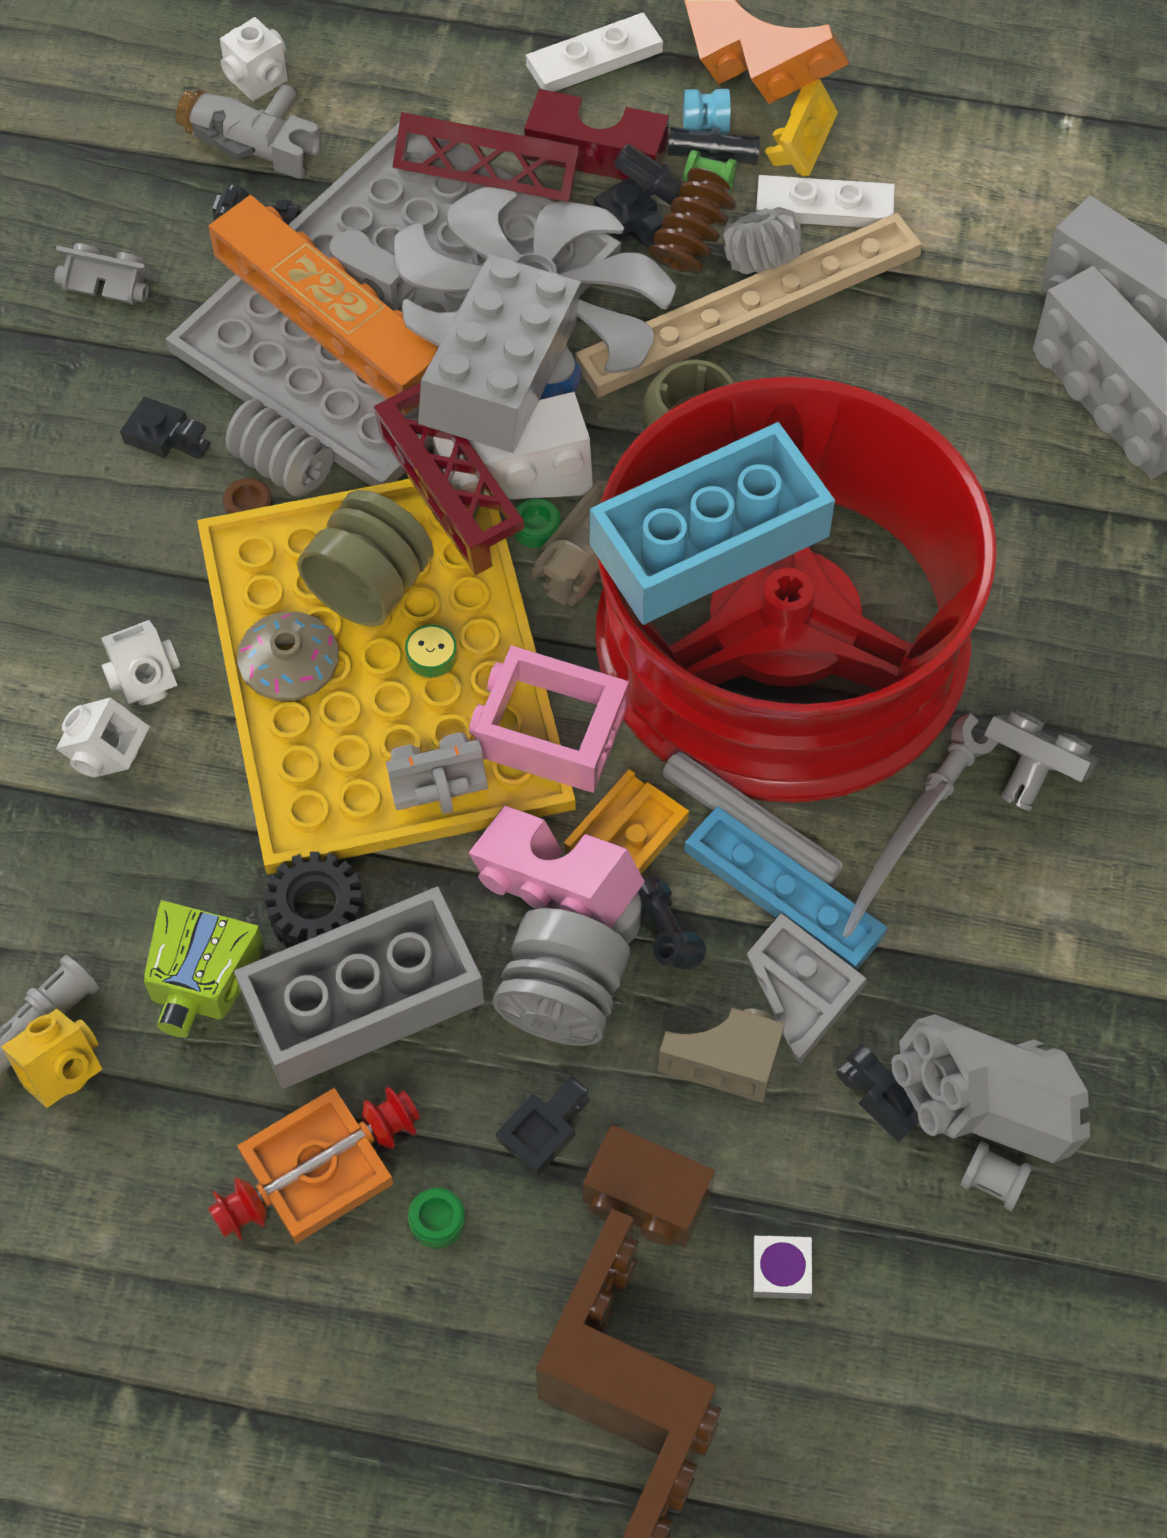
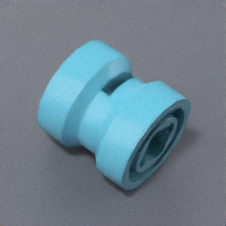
[683,89,730,133]

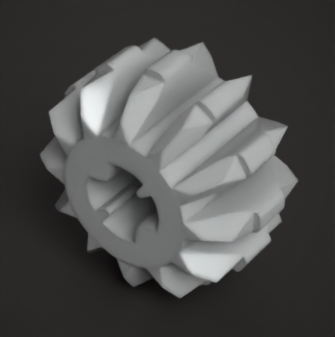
[723,207,802,274]

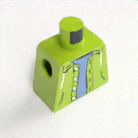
[144,900,265,1038]

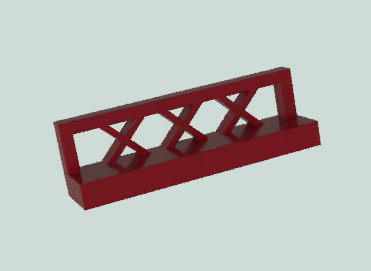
[392,112,586,202]
[373,382,525,575]

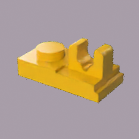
[765,79,838,177]

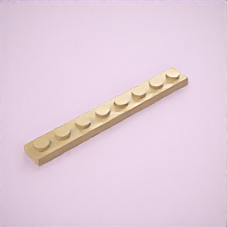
[575,213,922,398]

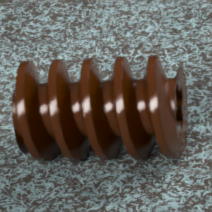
[647,167,737,274]

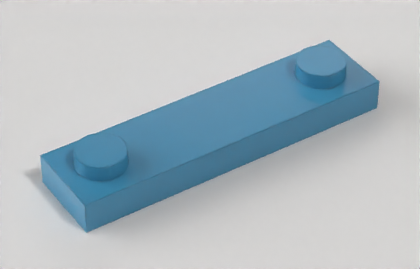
[684,806,888,971]

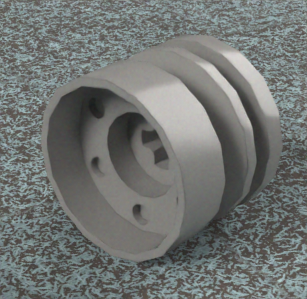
[493,908,631,1046]

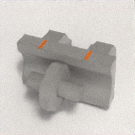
[386,732,488,814]

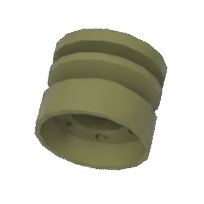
[297,490,434,627]

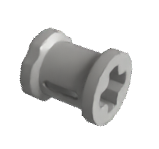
[960,1141,1033,1212]

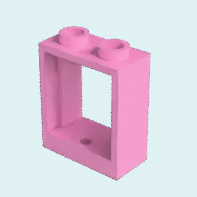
[469,646,629,793]

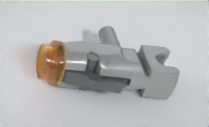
[176,85,321,179]

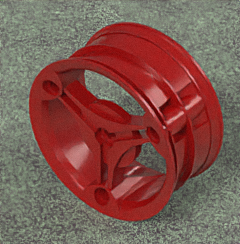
[595,377,996,803]

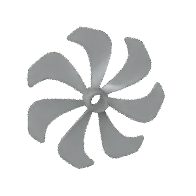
[393,187,676,384]

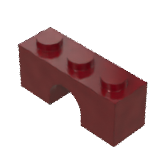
[524,89,669,183]

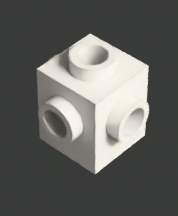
[220,17,288,101]
[101,620,180,705]
[56,697,150,777]

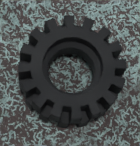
[265,852,365,949]

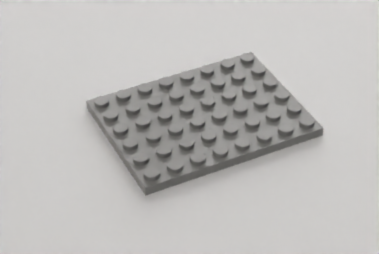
[165,123,621,486]

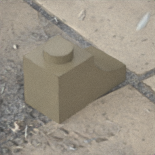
[658,1008,785,1103]

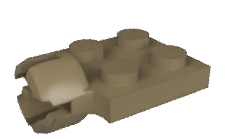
[531,480,608,606]

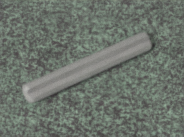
[662,752,843,885]

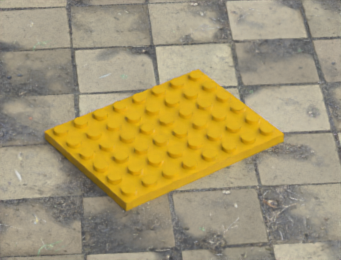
[197,479,576,875]

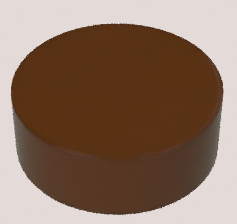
[222,478,273,515]

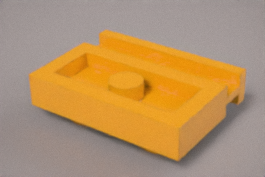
[564,769,689,874]

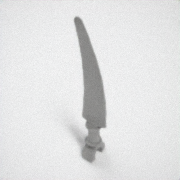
[843,713,998,938]

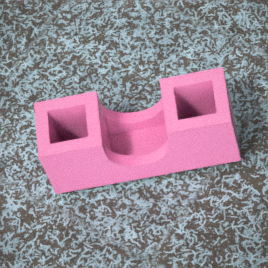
[469,806,645,928]

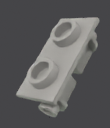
[54,243,157,305]

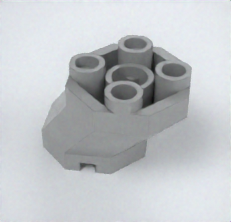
[892,1014,1090,1163]

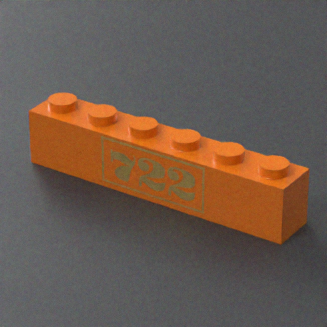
[208,195,439,415]

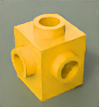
[1,1009,103,1108]

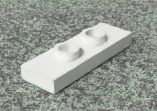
[526,12,663,92]
[756,175,895,228]

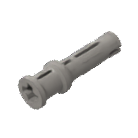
[0,955,100,1075]

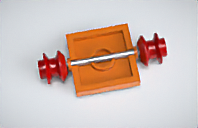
[207,1086,420,1244]

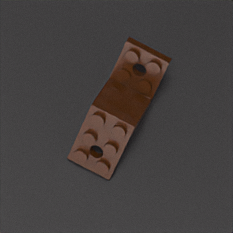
[536,1208,722,1538]

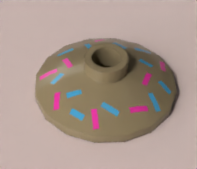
[237,612,339,701]

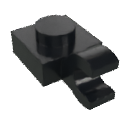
[593,177,664,248]
[120,396,211,459]
[836,1044,920,1143]
[495,1076,590,1176]

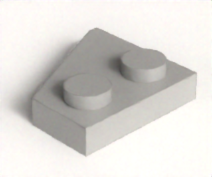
[747,913,867,1063]

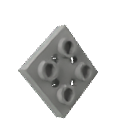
[984,710,1099,811]

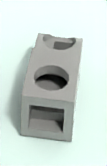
[329,230,417,311]

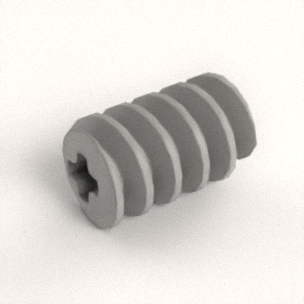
[225,398,333,498]

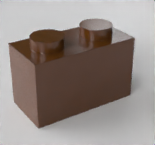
[583,1124,715,1248]

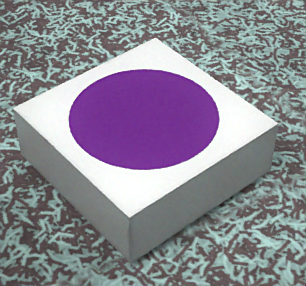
[753,1236,812,1299]

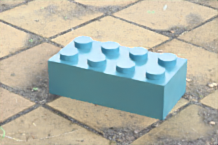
[590,422,835,625]

